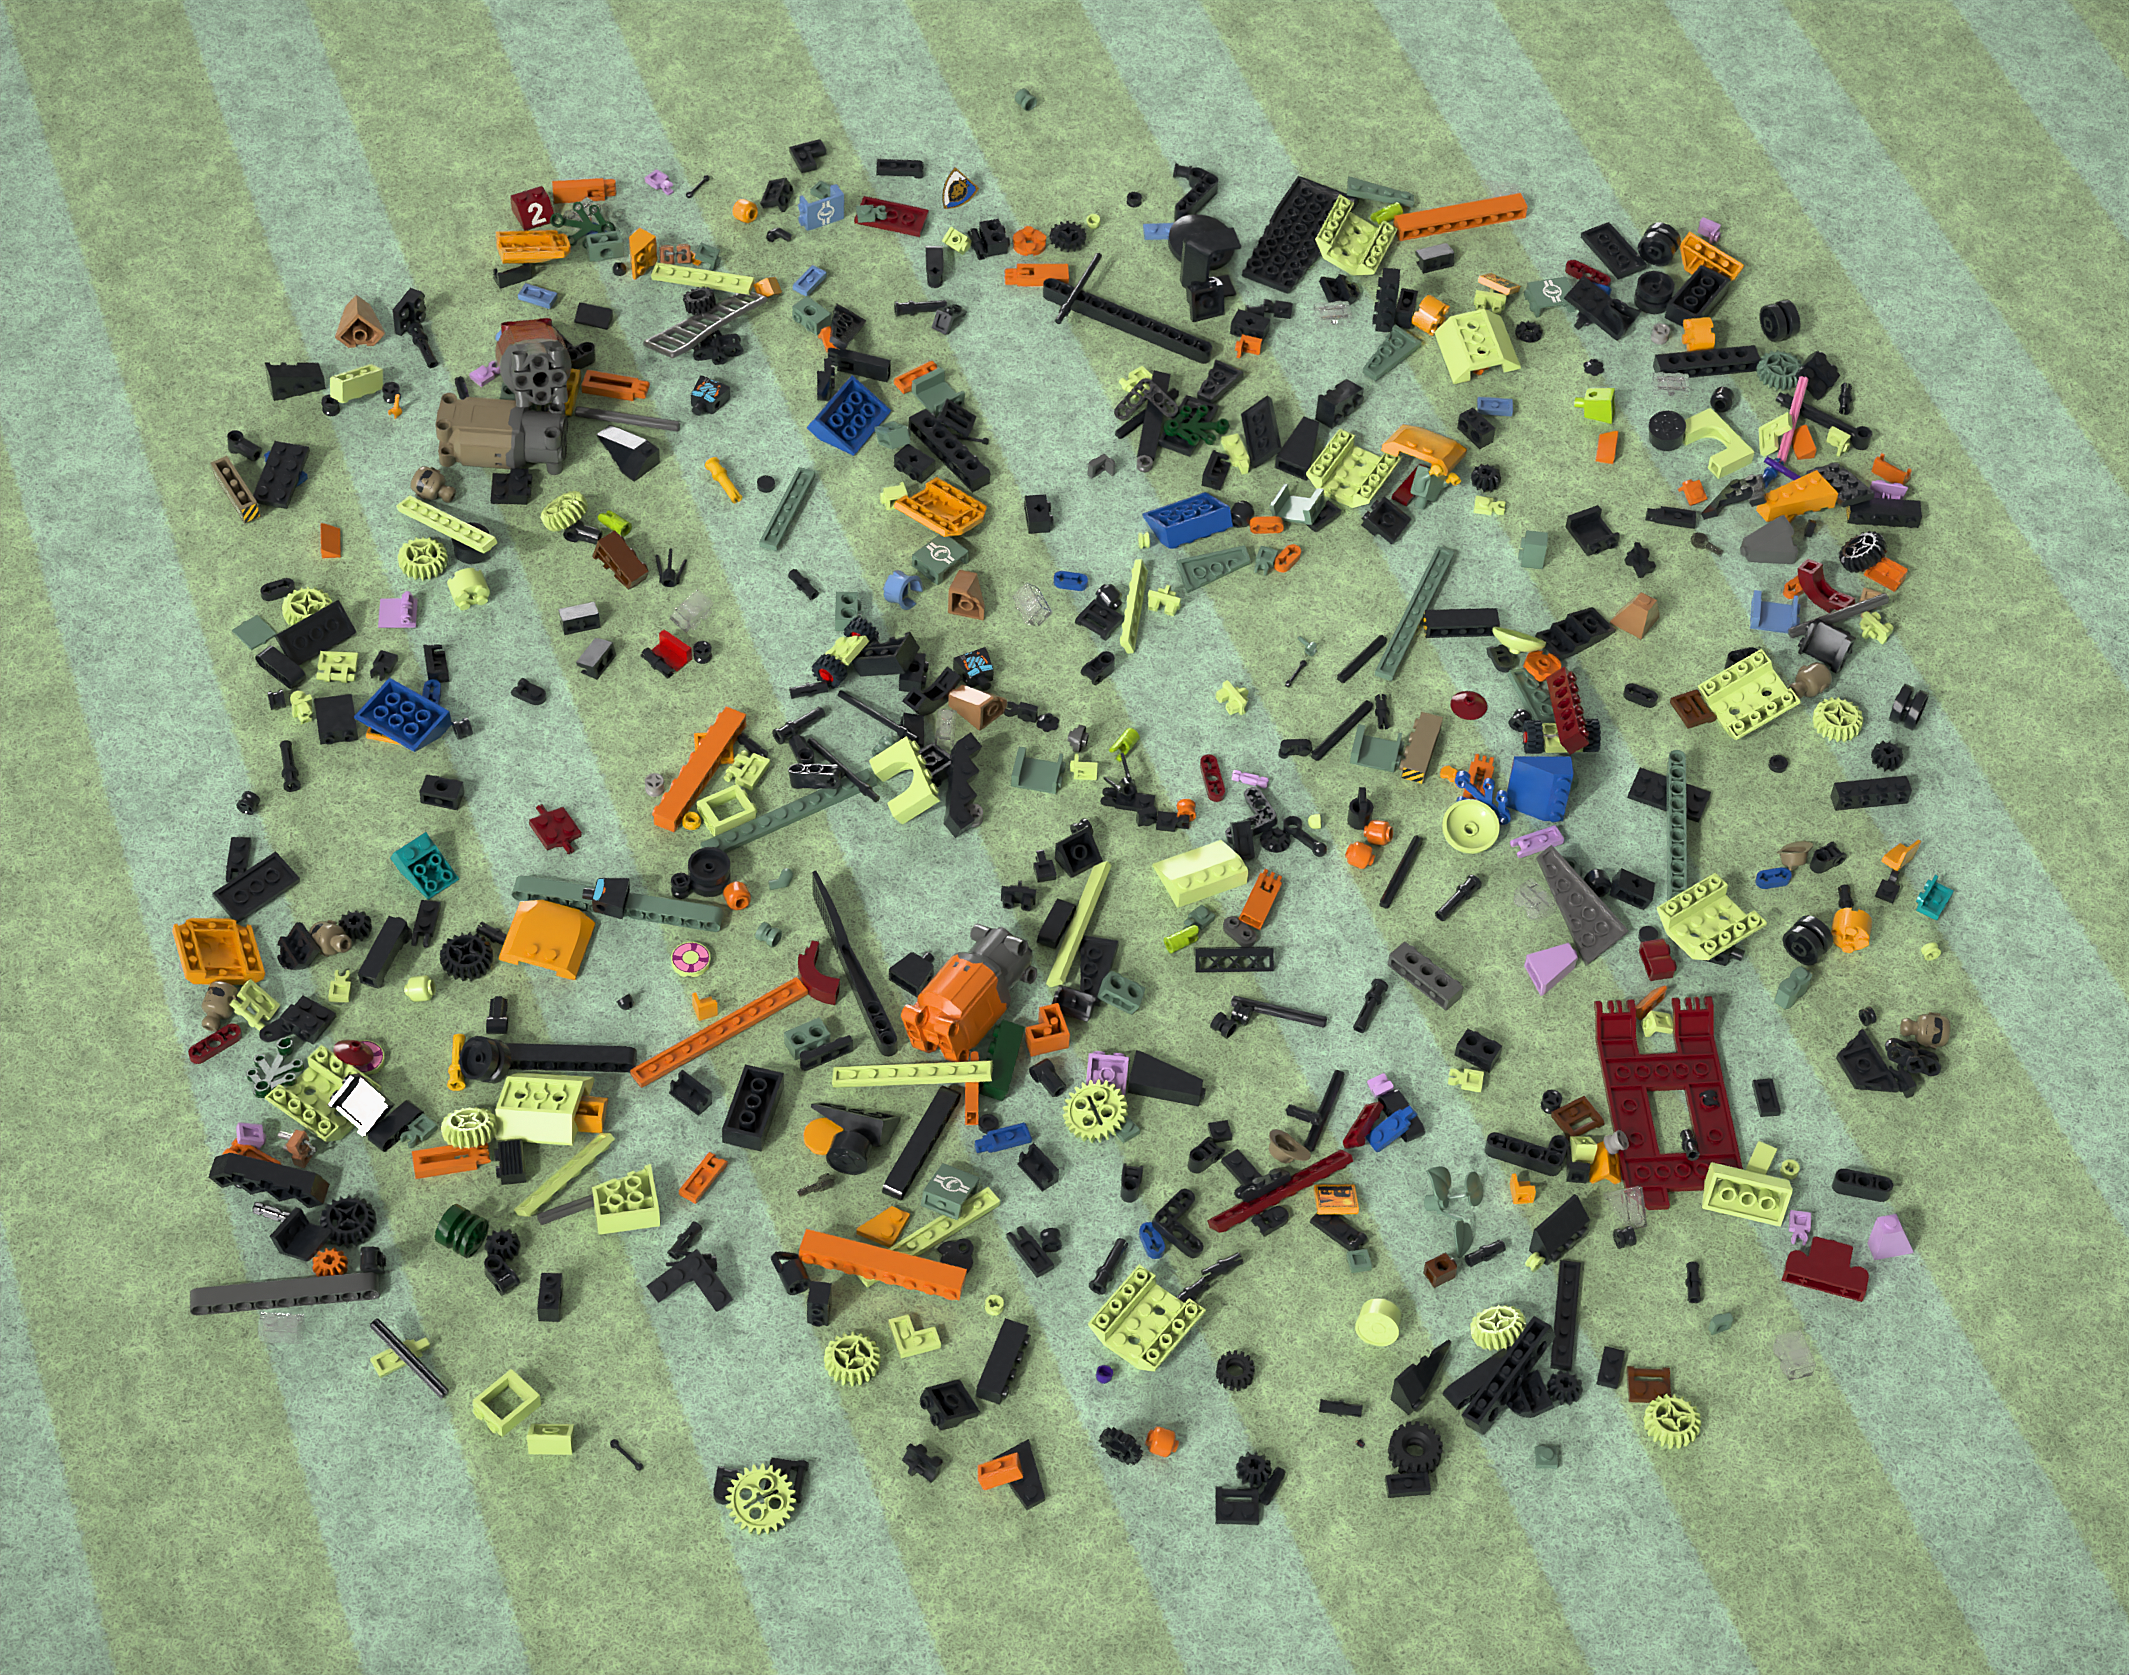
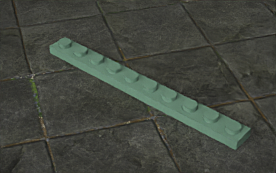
[1374,546,1455,682]
[700,768,877,853]

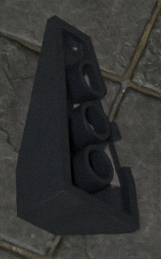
[597,425,660,482]
[811,1102,901,1147]
[1390,1339,1452,1415]

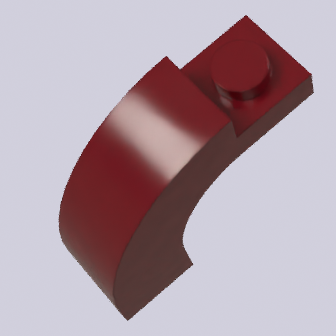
[1797,559,1855,613]
[798,940,840,1005]

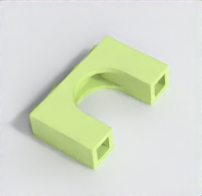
[1683,408,1754,479]
[869,736,940,824]

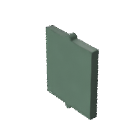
[232,615,276,651]

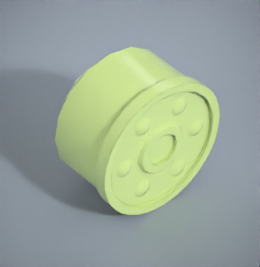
[1355,1298,1401,1346]

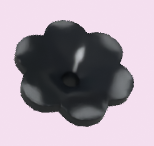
[1583,359,1604,376]
[1036,713,1059,732]

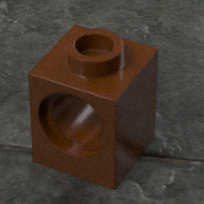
[1423,1252,1457,1288]

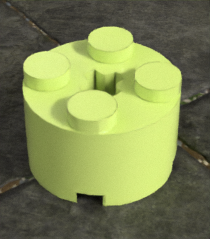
[447,568,490,610]

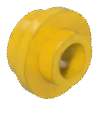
[682,812,701,830]

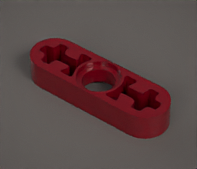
[1565,260,1611,287]
[1200,754,1225,802]
[188,1023,242,1064]

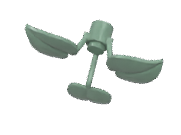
[1424,1166,1483,1258]

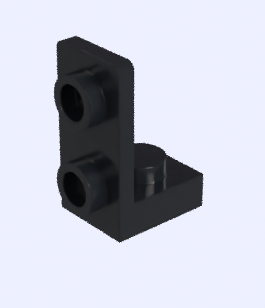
[931,304,967,335]
[1566,1146,1590,1184]

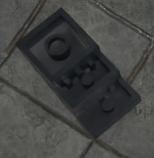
[1535,607,1616,660]

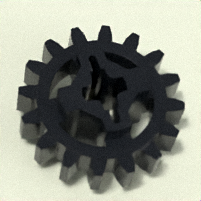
[1049,221,1087,252]
[1098,1427,1143,1465]

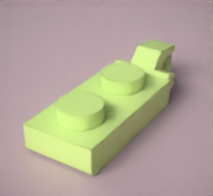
[1221,433,1250,474]
[370,1337,430,1378]

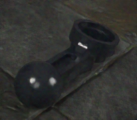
[1283,816,1327,857]

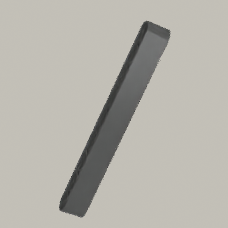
[190,1272,380,1316]

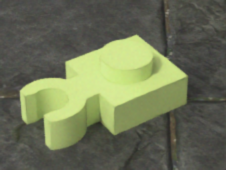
[1474,496,1506,515]
[328,970,351,1002]
[1448,1068,1484,1092]

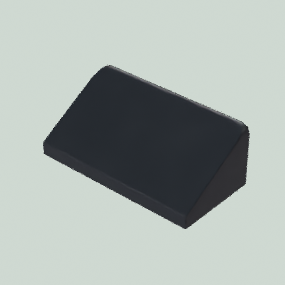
[574,302,613,330]

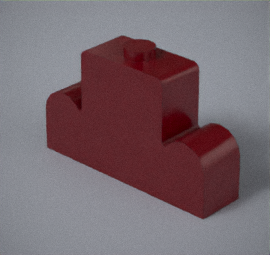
[1781,1236,1869,1302]

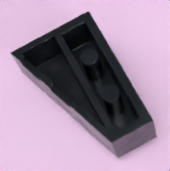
[265,362,326,401]
[1315,379,1364,429]
[852,632,920,677]

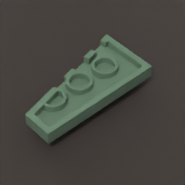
[1347,176,1414,207]
[1362,325,1421,382]
[1176,545,1250,593]
[1508,668,1556,723]

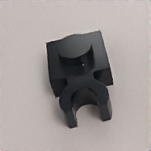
[370,650,398,681]

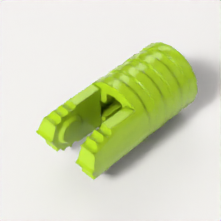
[1370,202,1403,225]
[597,510,632,537]
[1109,728,1140,762]
[1164,925,1199,954]

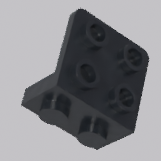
[270,1207,333,1262]

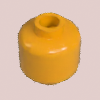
[733,199,758,223]

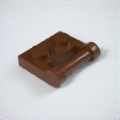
[1670,689,1717,729]
[1551,1096,1605,1142]
[1626,1366,1671,1403]

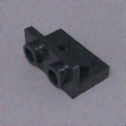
[760,177,793,212]

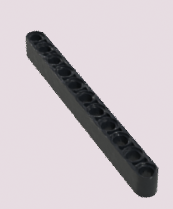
[1043,278,1212,364]

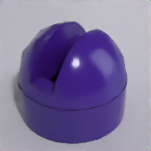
[1096,1365,1113,1384]

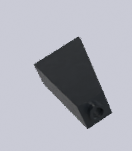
[1275,416,1320,481]
[1128,1050,1206,1107]

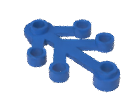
[1455,771,1511,825]

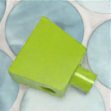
[1574,388,1615,424]

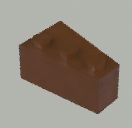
[592,530,649,590]

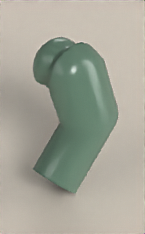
[768,868,793,890]

